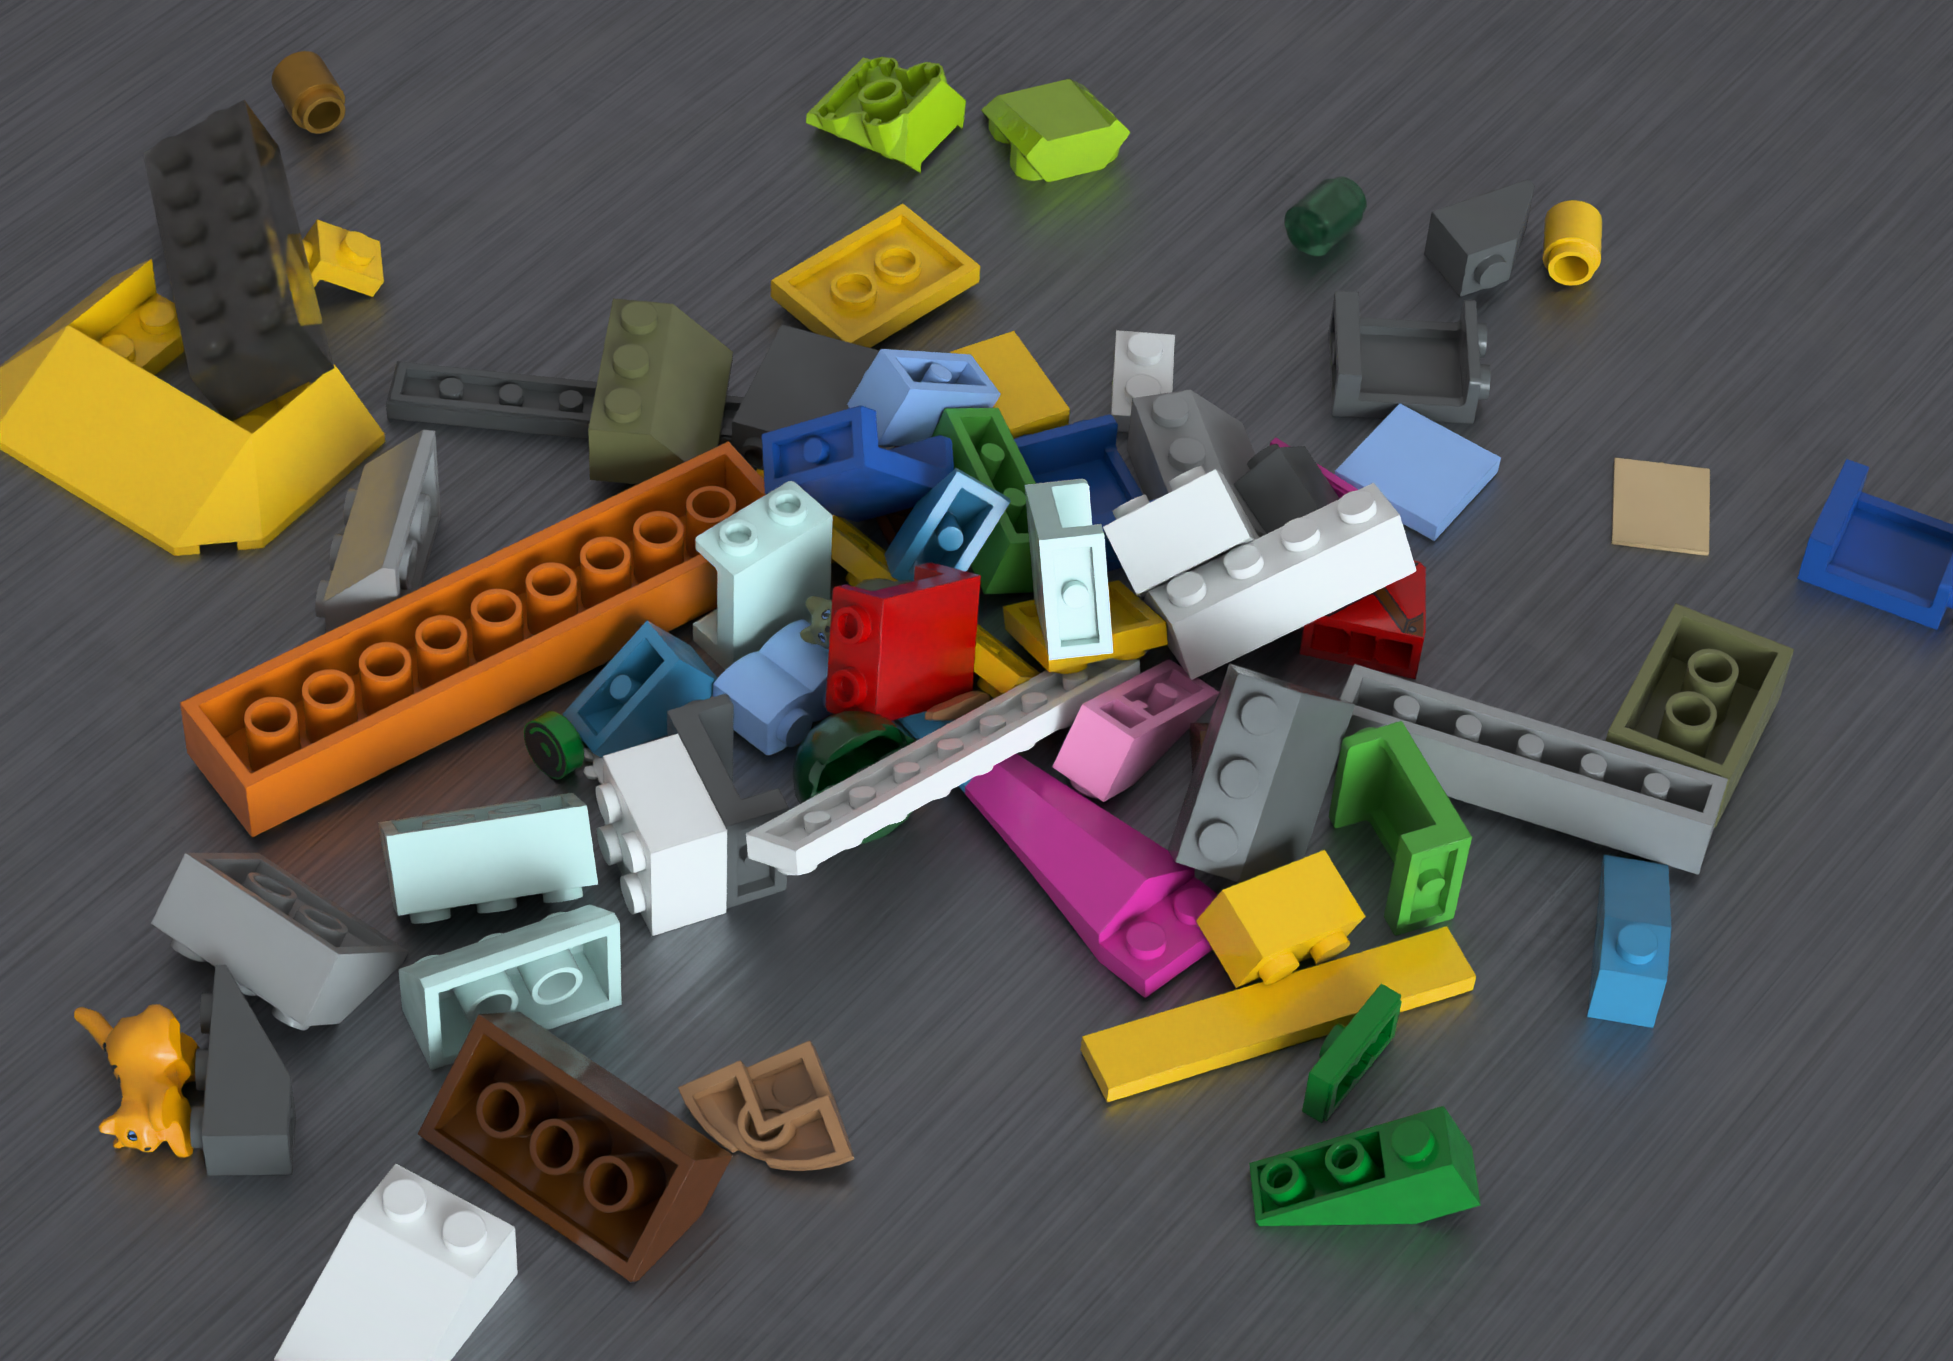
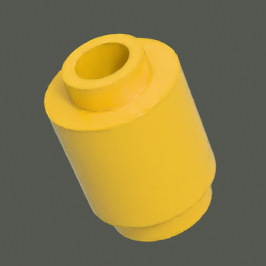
[1543,200,1602,286]

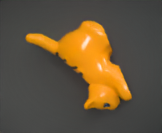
[74,1004,200,1158]

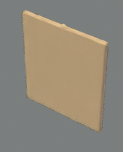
[1611,458,1710,556]

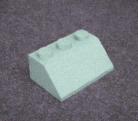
[378,793,598,924]
[398,904,622,1071]

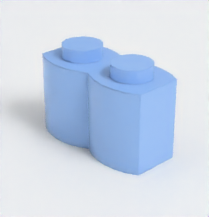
[713,619,832,755]

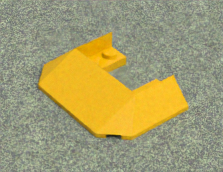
[0,259,385,556]

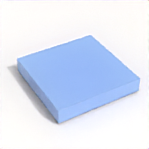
[1335,404,1501,541]

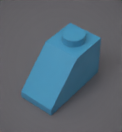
[884,468,1011,581]
[562,620,717,758]

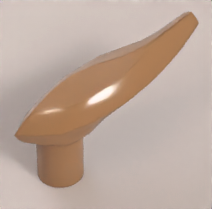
[925,691,992,722]

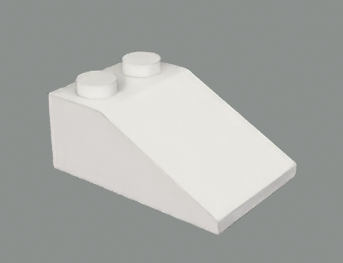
[274,1164,518,1361]

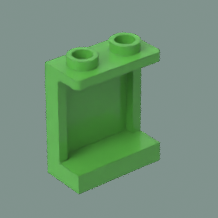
[1328,721,1472,936]

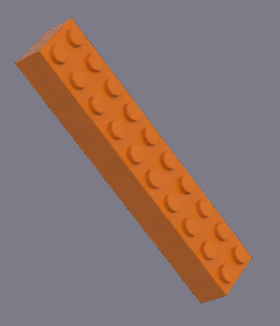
[180,441,766,838]

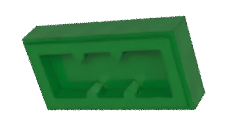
[1302,984,1402,1123]

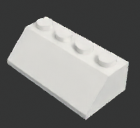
[1143,483,1416,680]

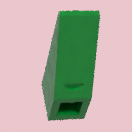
[1249,1106,1481,1226]

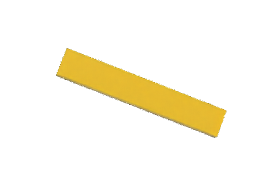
[1080,926,1476,1102]

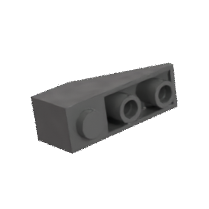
[190,965,296,1176]

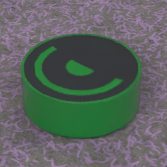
[524,711,584,779]

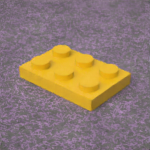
[771,203,980,348]

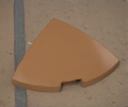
[678,1040,855,1171]

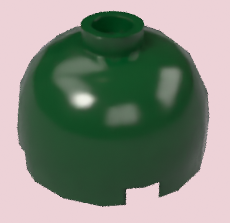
[793,711,915,844]

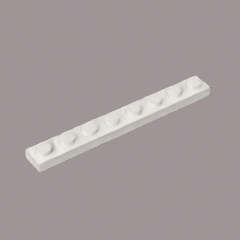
[746,658,1140,875]

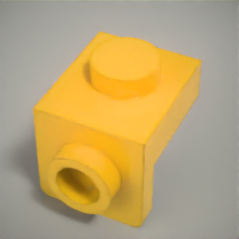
[286,219,384,300]

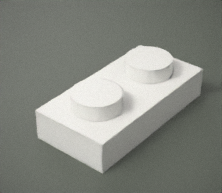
[1111,330,1175,433]

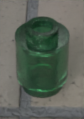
[1284,176,1367,256]

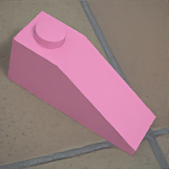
[1052,659,1220,802]

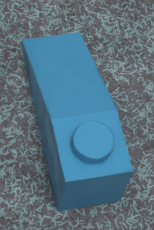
[1587,855,1671,1028]

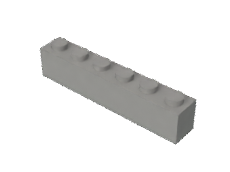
[1336,664,1728,875]

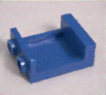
[762,405,954,522]
[1014,414,1158,572]
[1797,459,1953,630]

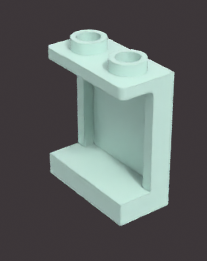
[1025,479,1113,660]
[693,481,833,670]

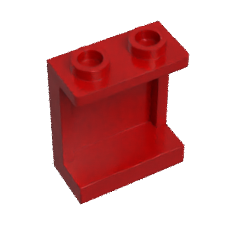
[825,562,981,721]

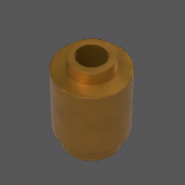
[271,51,346,134]

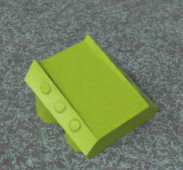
[806,57,966,173]
[981,79,1130,183]

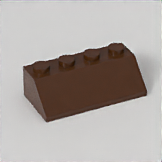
[418,1012,733,1282]

